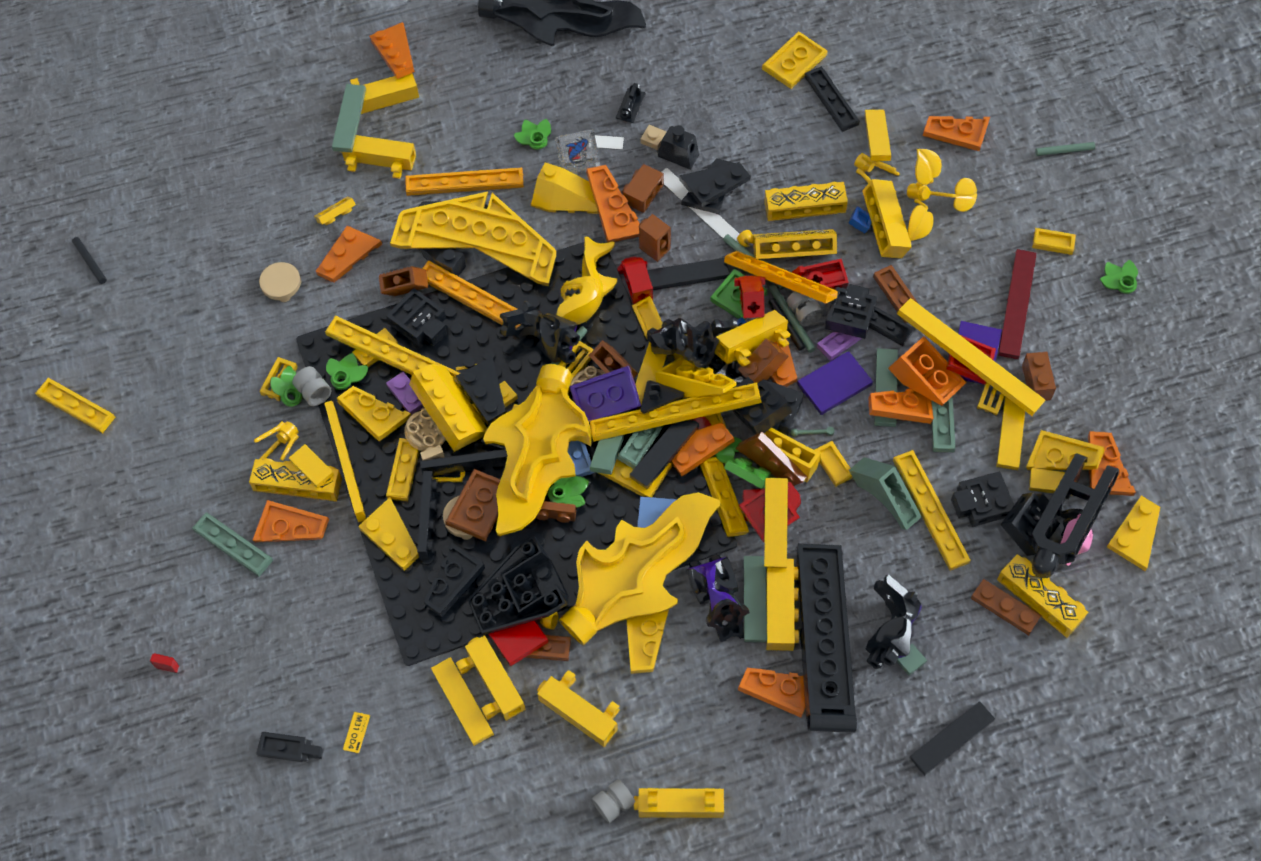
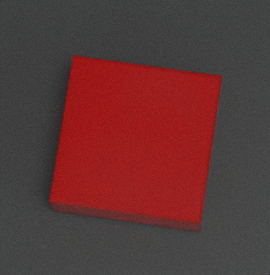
[150,653,179,673]

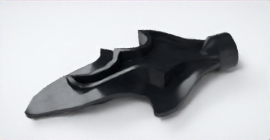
[478,0,646,46]

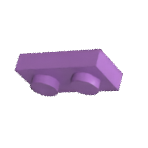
[817,332,862,361]
[386,372,424,415]

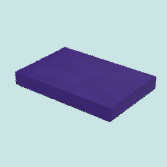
[958,321,1002,385]
[797,351,873,415]
[570,366,641,425]

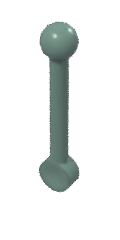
[790,427,835,437]

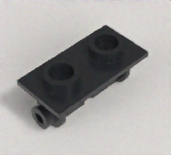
[616,83,646,123]

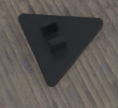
[641,380,685,414]

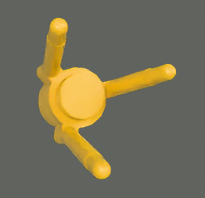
[854,153,900,183]
[254,421,299,461]

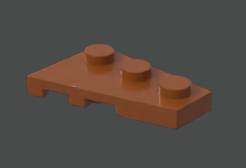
[735,432,807,486]

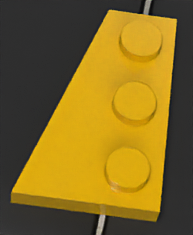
[337,386,411,441]
[1026,430,1104,470]
[358,497,419,571]

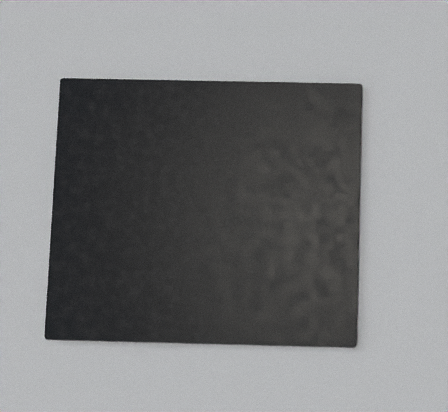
[296,237,737,666]

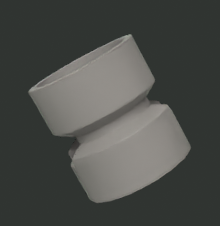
[786,291,824,326]
[292,366,332,406]
[591,779,635,823]

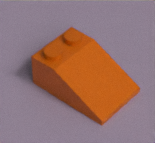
[888,336,967,406]

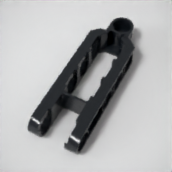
[1032,453,1119,578]

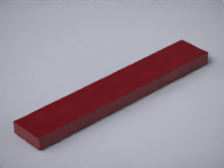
[998,249,1037,360]

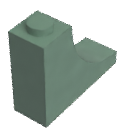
[849,457,922,530]

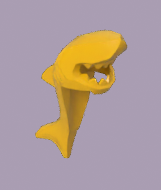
[556,237,617,325]

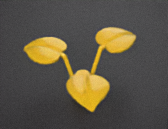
[907,149,977,241]

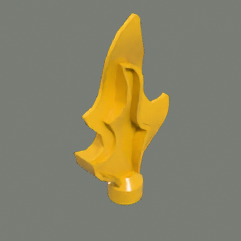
[483,364,592,536]
[559,492,721,646]

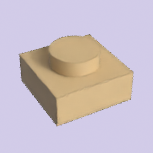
[640,125,666,150]
[420,445,445,461]

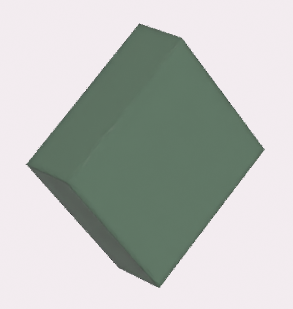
[896,644,927,676]

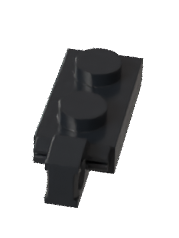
[256,732,324,762]

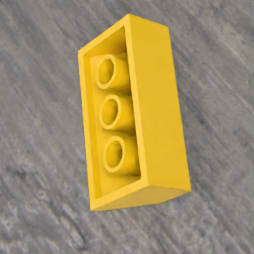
[409,364,488,452]

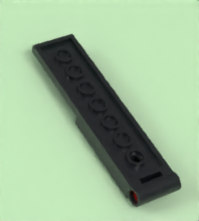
[796,543,857,733]

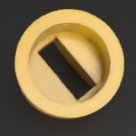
[737,230,753,247]
[540,612,558,630]

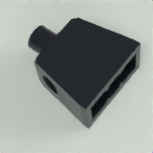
[658,125,699,170]

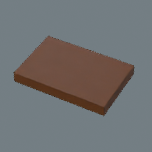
[445,469,501,541]

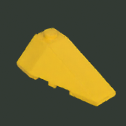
[531,162,599,214]
[655,357,736,398]

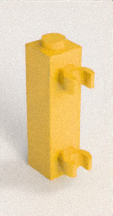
[350,73,419,114]
[341,135,416,179]
[714,310,790,366]
[456,635,526,721]
[537,670,620,747]
[634,788,724,818]

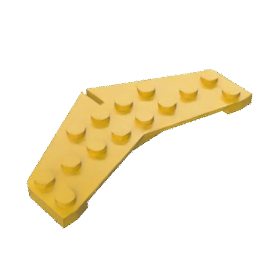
[390,191,556,286]

